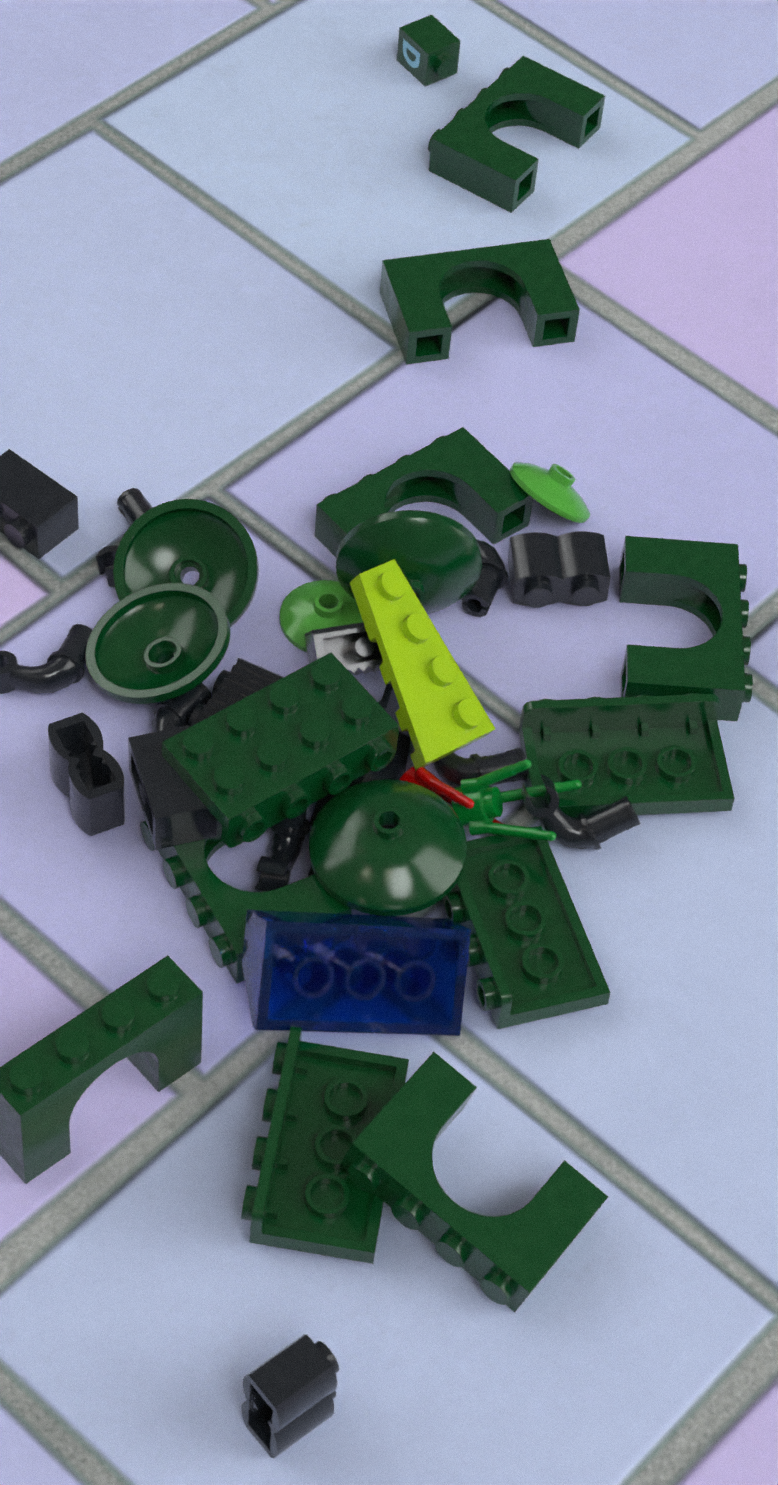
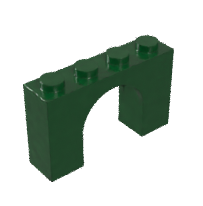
[428,56,605,213]
[380,239,580,365]
[315,427,533,557]
[619,536,753,721]
[140,820,352,984]
[0,955,203,1184]
[340,1052,608,1312]

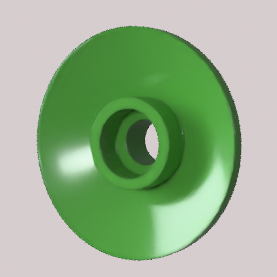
[510,462,590,523]
[279,580,363,652]

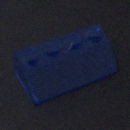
[242,910,471,1036]

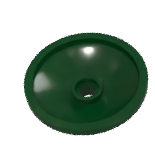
[113,499,259,627]
[336,510,482,614]
[85,583,230,704]
[309,779,467,916]

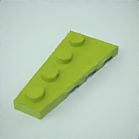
[350,559,495,771]

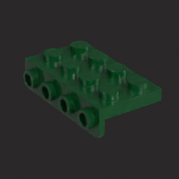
[161,652,399,848]
[519,693,735,820]
[443,825,611,1030]
[241,1026,409,1264]

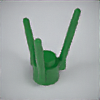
[452,759,582,841]

